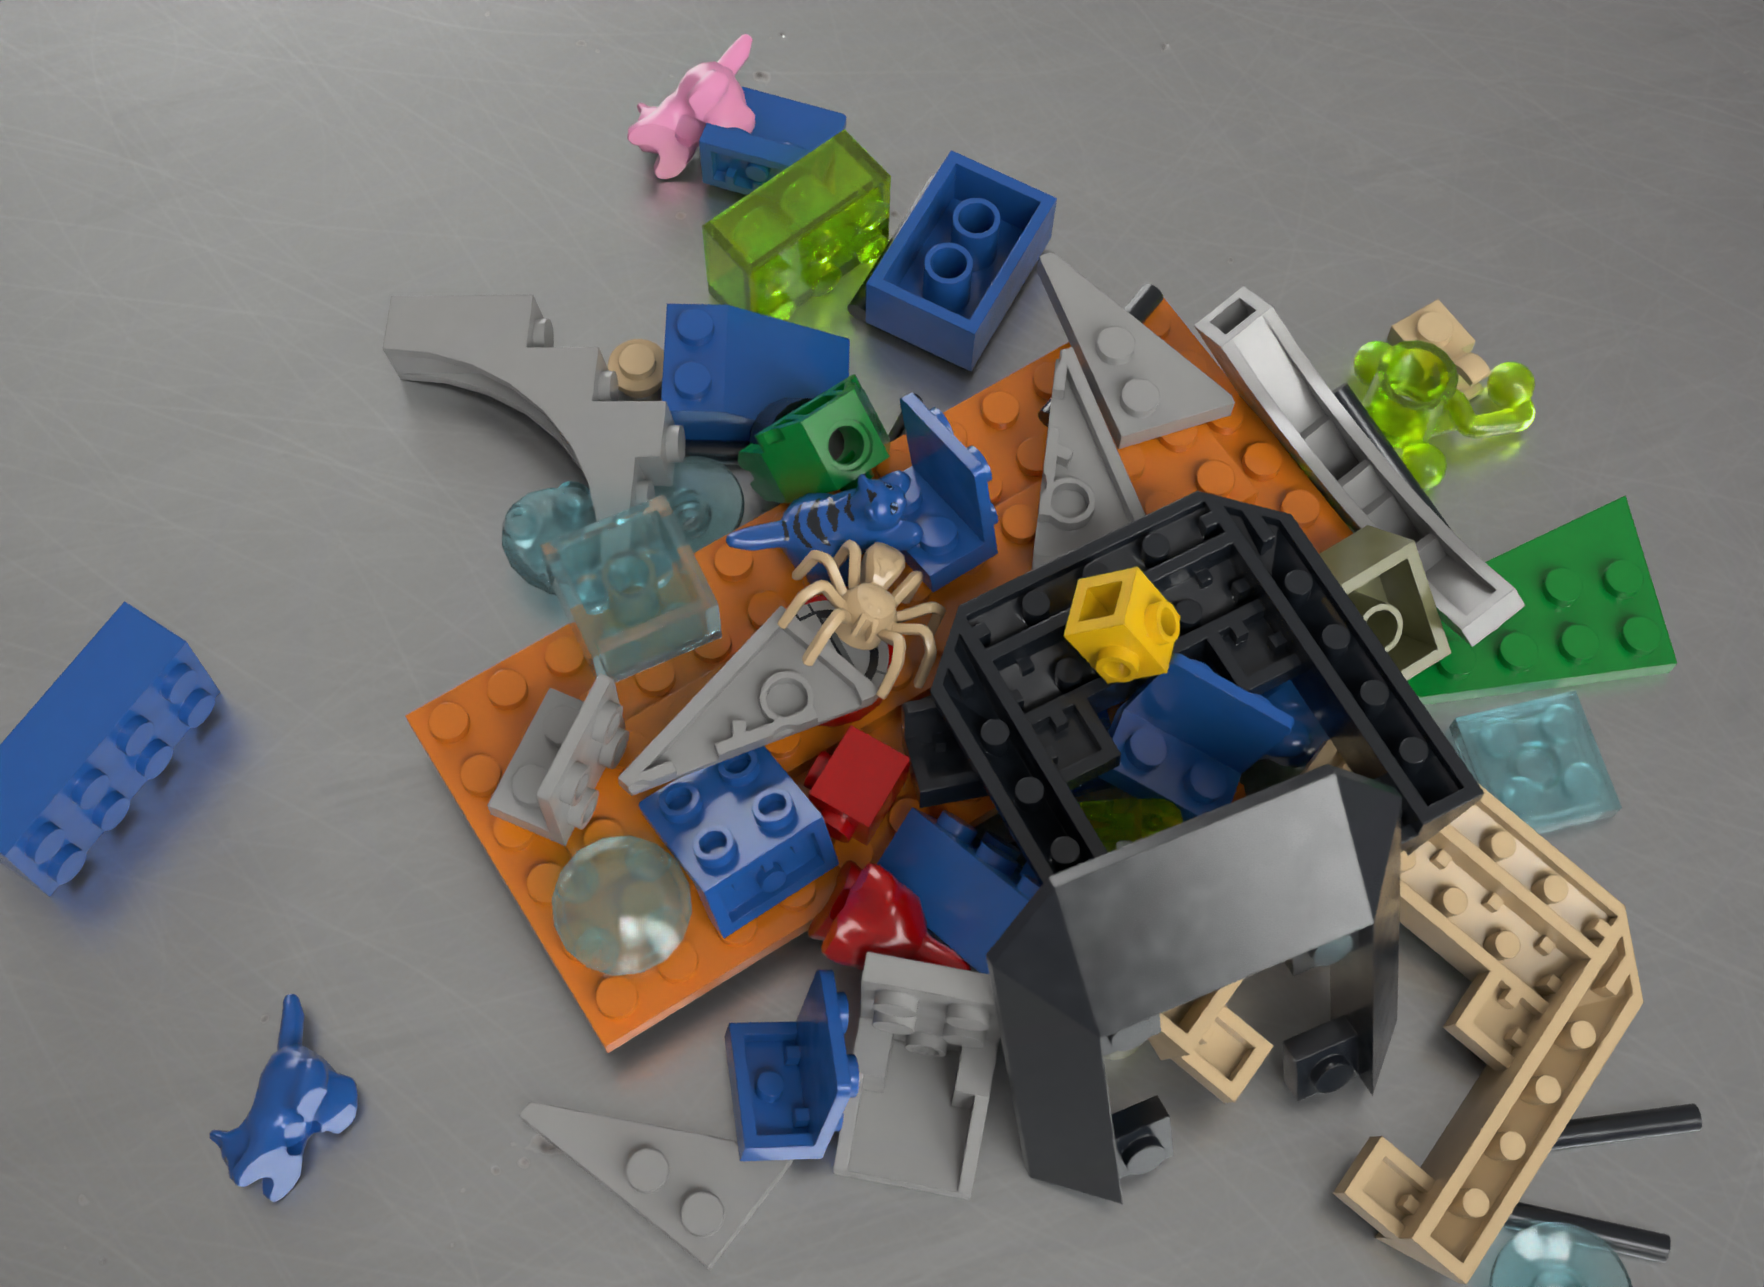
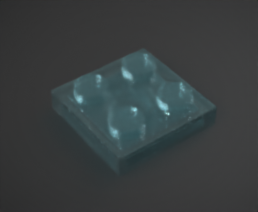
[1449,690,1622,834]

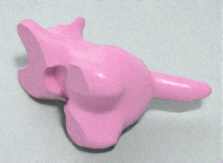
[627,34,755,180]

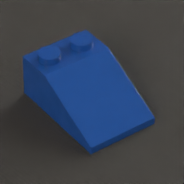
[661,303,850,441]

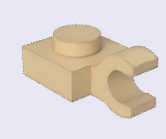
[1387,299,1491,403]

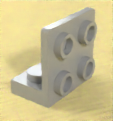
[487,673,629,846]

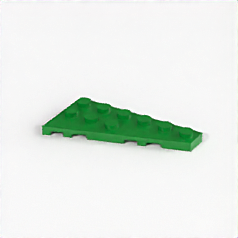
[1407,495,1677,705]

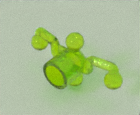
[1288,340,1535,490]

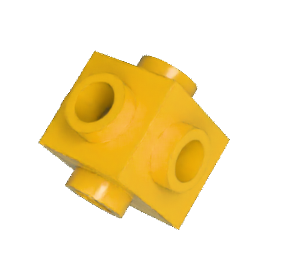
[1063,567,1181,684]

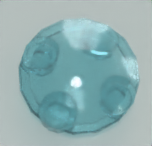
[502,481,604,597]
[552,835,692,976]

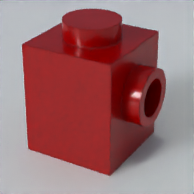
[804,725,911,846]

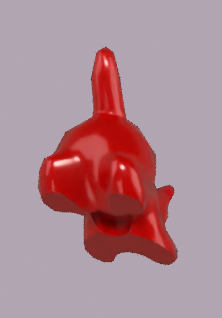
[808,860,972,971]

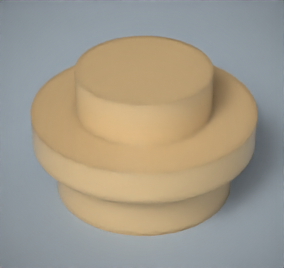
[608,339,664,398]

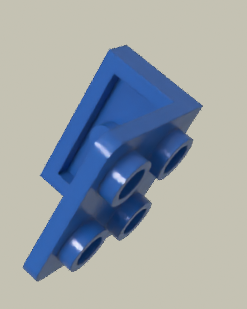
[724,970,859,1162]

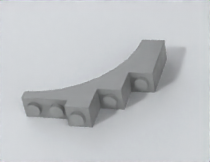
[1194,286,1525,647]
[383,295,685,599]

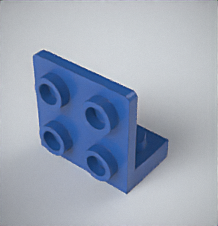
[699,87,846,213]
[900,392,998,592]
[1098,653,1295,823]
[639,746,839,938]

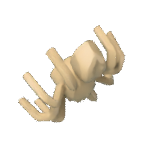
[777,539,946,699]

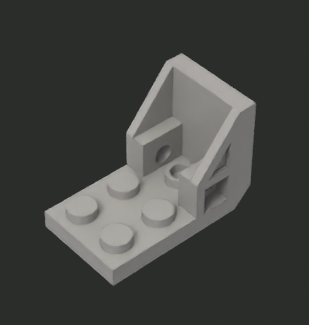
[833,952,1001,1200]

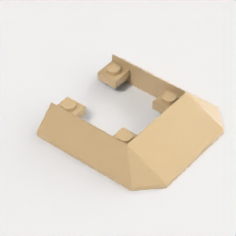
[1148,739,1643,1284]

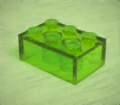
[702,129,891,321]

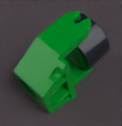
[738,374,890,504]

